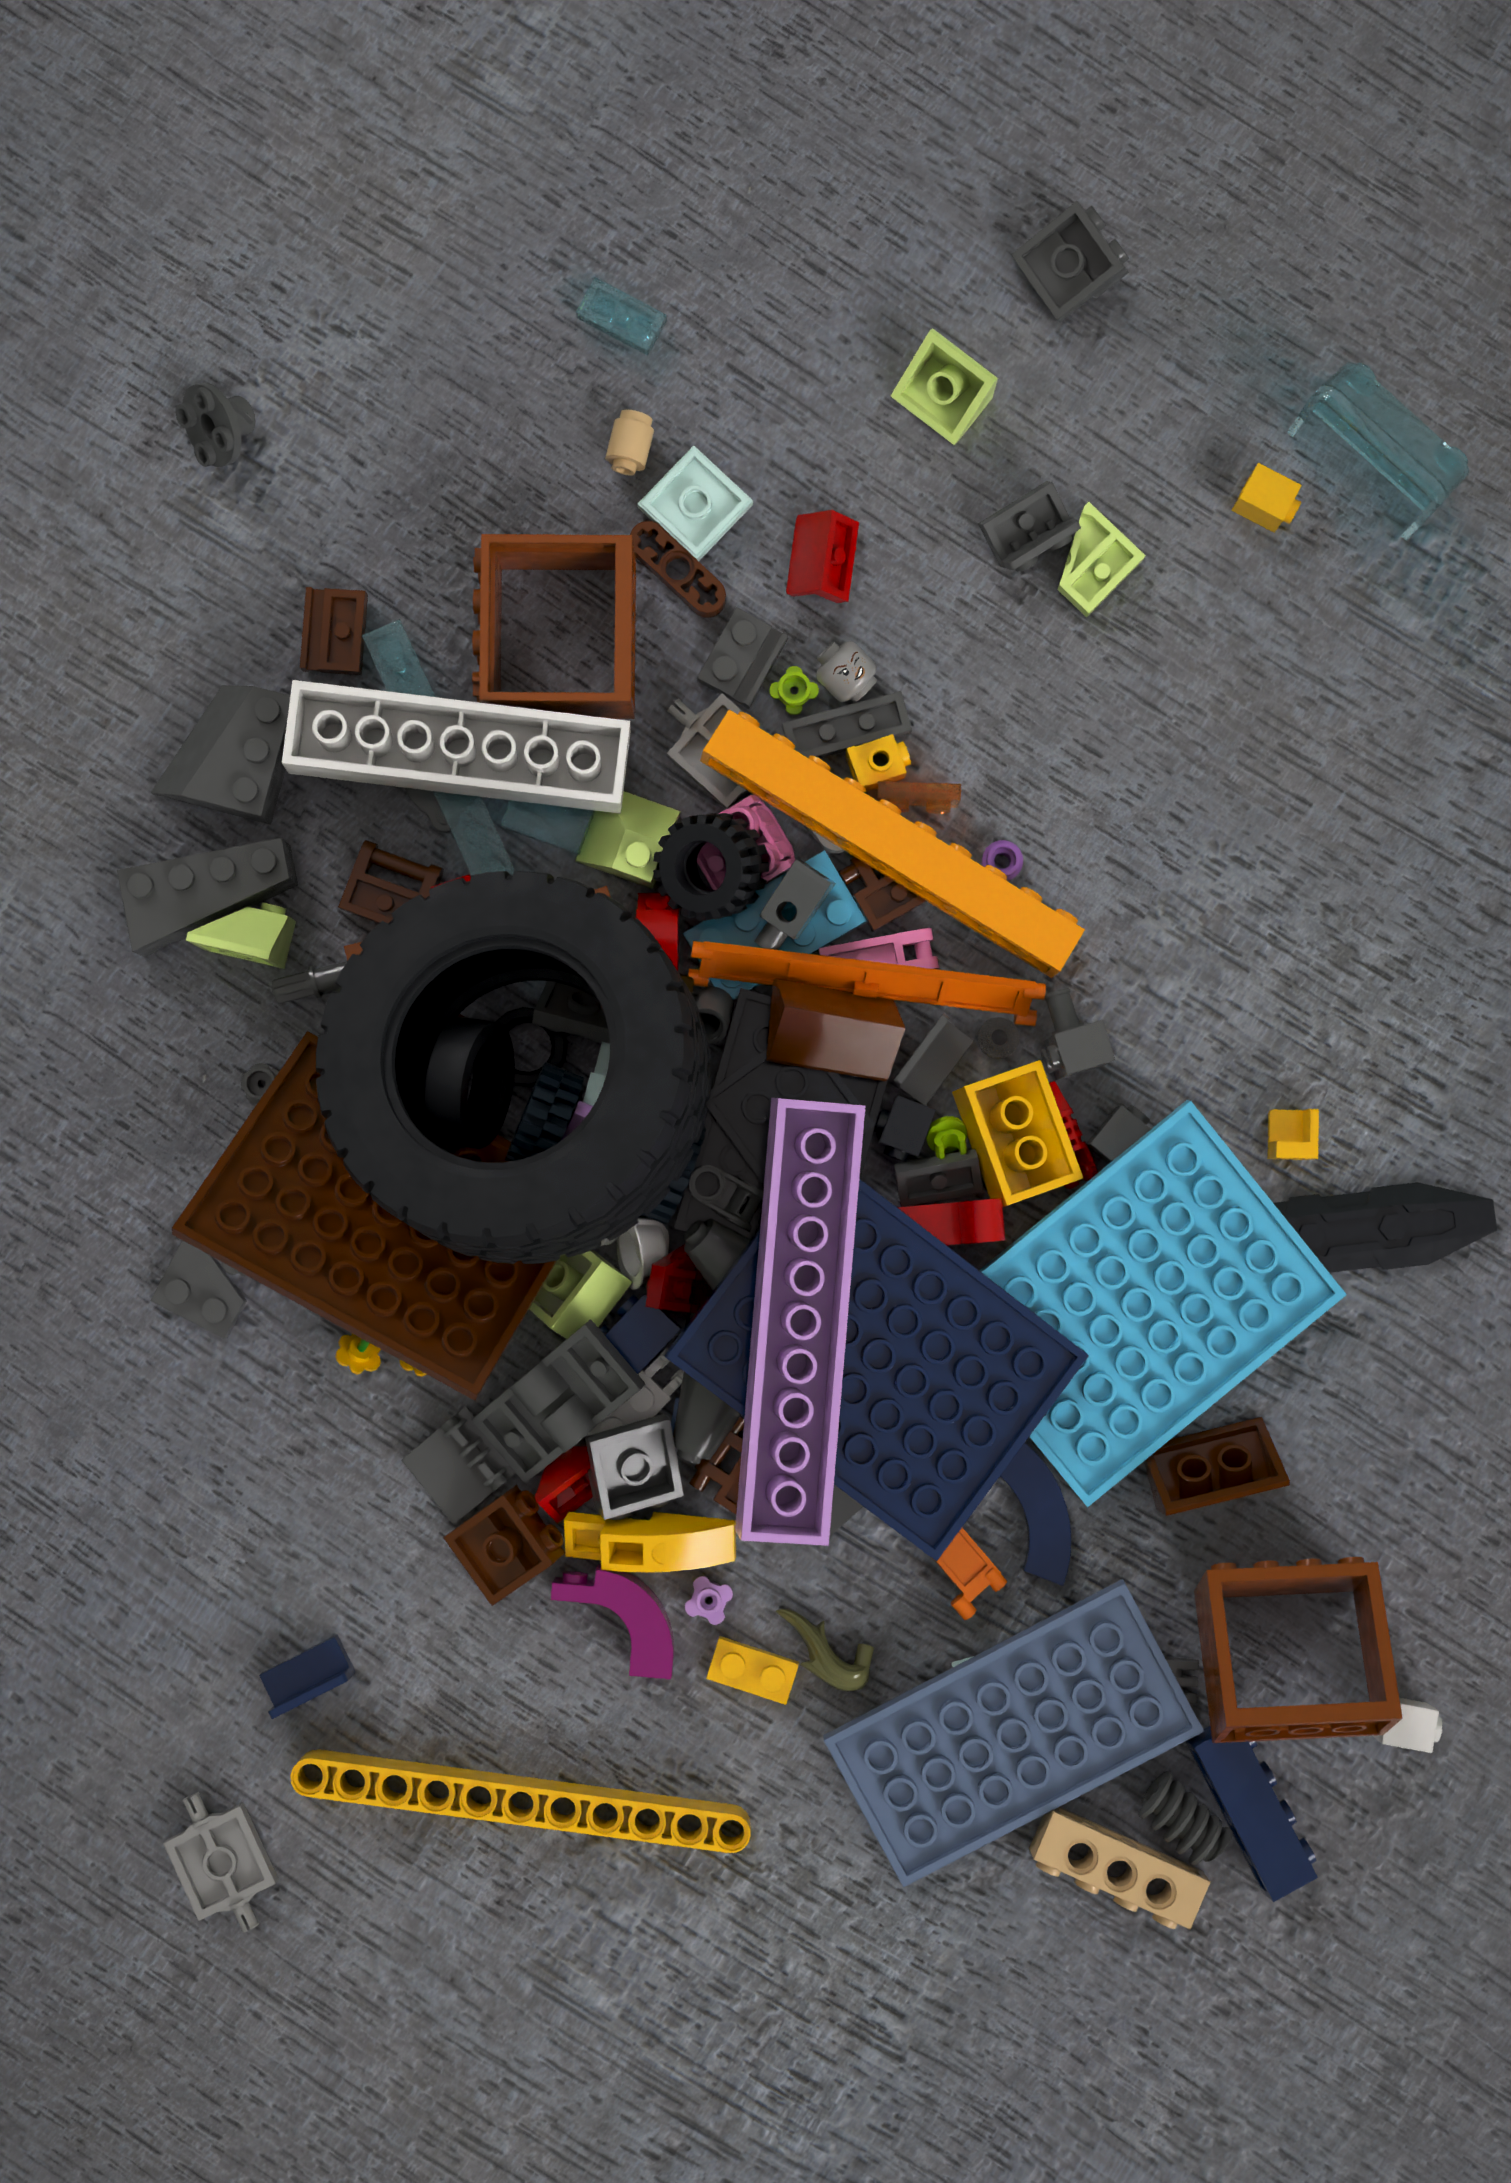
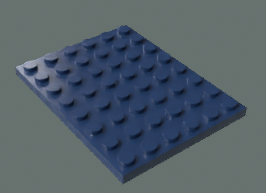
[664,1179,1089,1561]

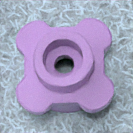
[685,1576,733,1625]

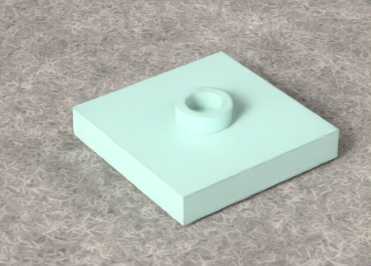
[637,445,753,561]

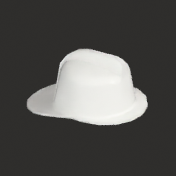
[617,1218,669,1290]

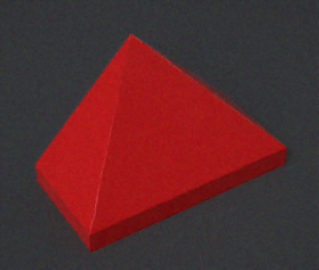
[534,1446,593,1524]

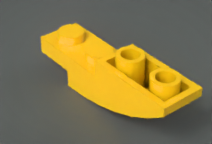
[564,1512,736,1573]

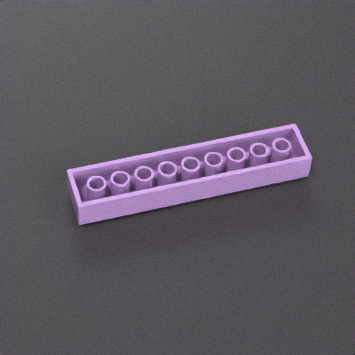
[735,1098,865,1546]

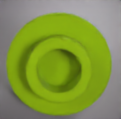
[926,1116,967,1159]

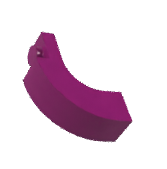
[551,1564,674,1679]

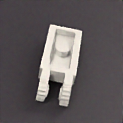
[588,1348,684,1435]

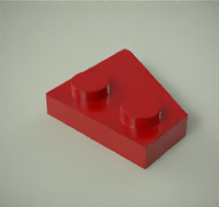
[645,1244,711,1313]

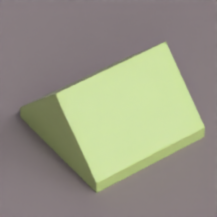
[891,328,998,445]

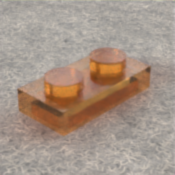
[876,781,961,814]

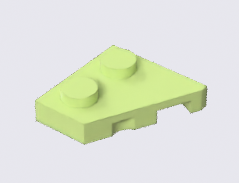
[1057,502,1146,617]

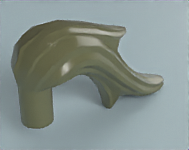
[776,1609,874,1692]

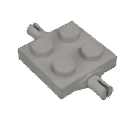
[667,693,763,809]
[163,1792,279,1933]

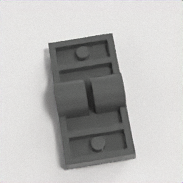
[471,1319,646,1484]

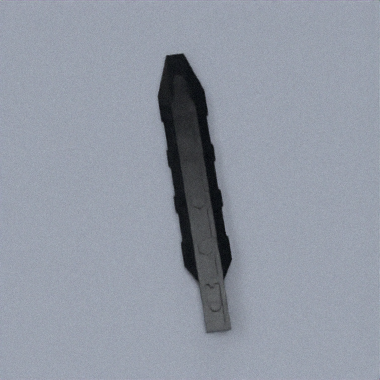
[998,1182,1497,1274]

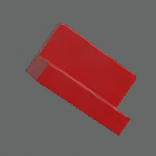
[786,510,859,603]

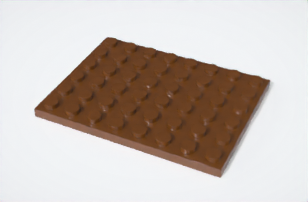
[172,1031,557,1401]

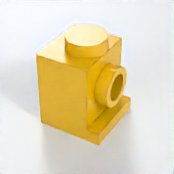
[845,734,911,792]

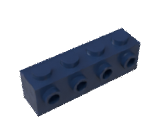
[1185,1726,1318,1902]

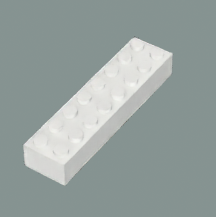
[282,680,631,814]

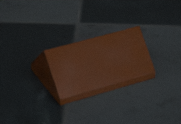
[766,979,906,1081]
[1144,1417,1290,1516]

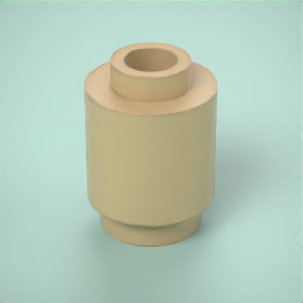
[605,410,654,476]

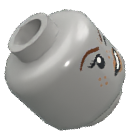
[816,641,877,703]

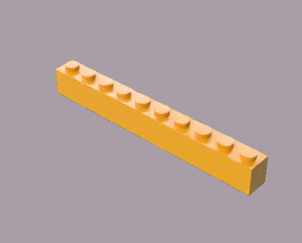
[700,709,1085,978]

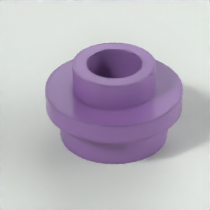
[981,840,1023,881]

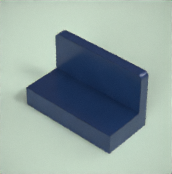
[259,1634,356,1719]

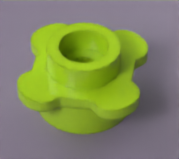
[770,666,819,715]

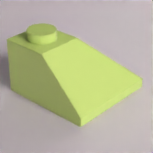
[575,791,681,889]
[186,903,296,969]

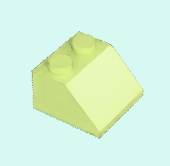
[529,1250,632,1339]

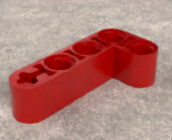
[897,1198,1006,1245]

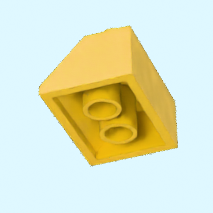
[952,1060,1083,1207]

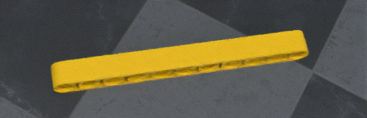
[290,1749,751,1853]

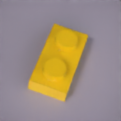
[706,1636,799,1705]

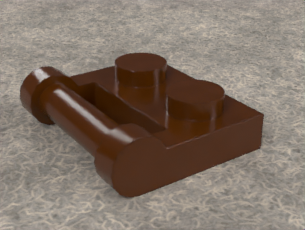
[338,840,444,923]

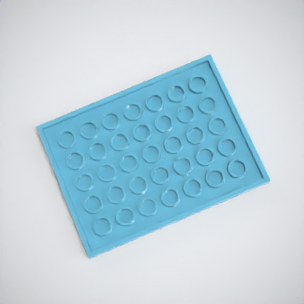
[979,1100,1347,1507]

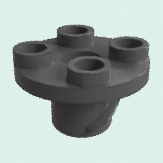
[175,382,255,467]

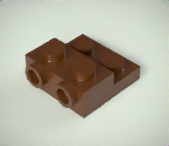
[443,1484,565,1606]

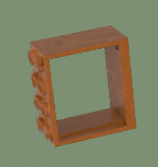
[472,534,636,719]
[1194,1557,1402,1743]

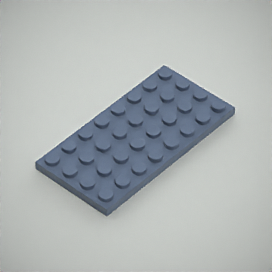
[823,1579,1204,1888]

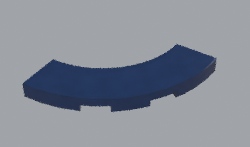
[1000,1443,1071,1586]

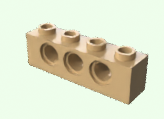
[1029,1807,1210,1929]

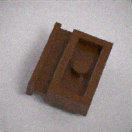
[300,587,368,675]

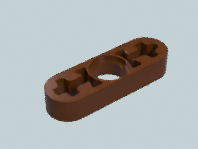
[630,521,726,618]

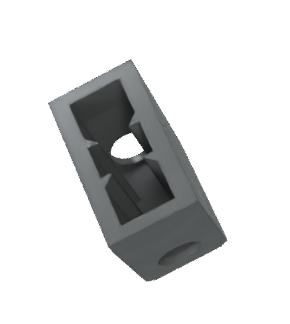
[754,859,836,950]

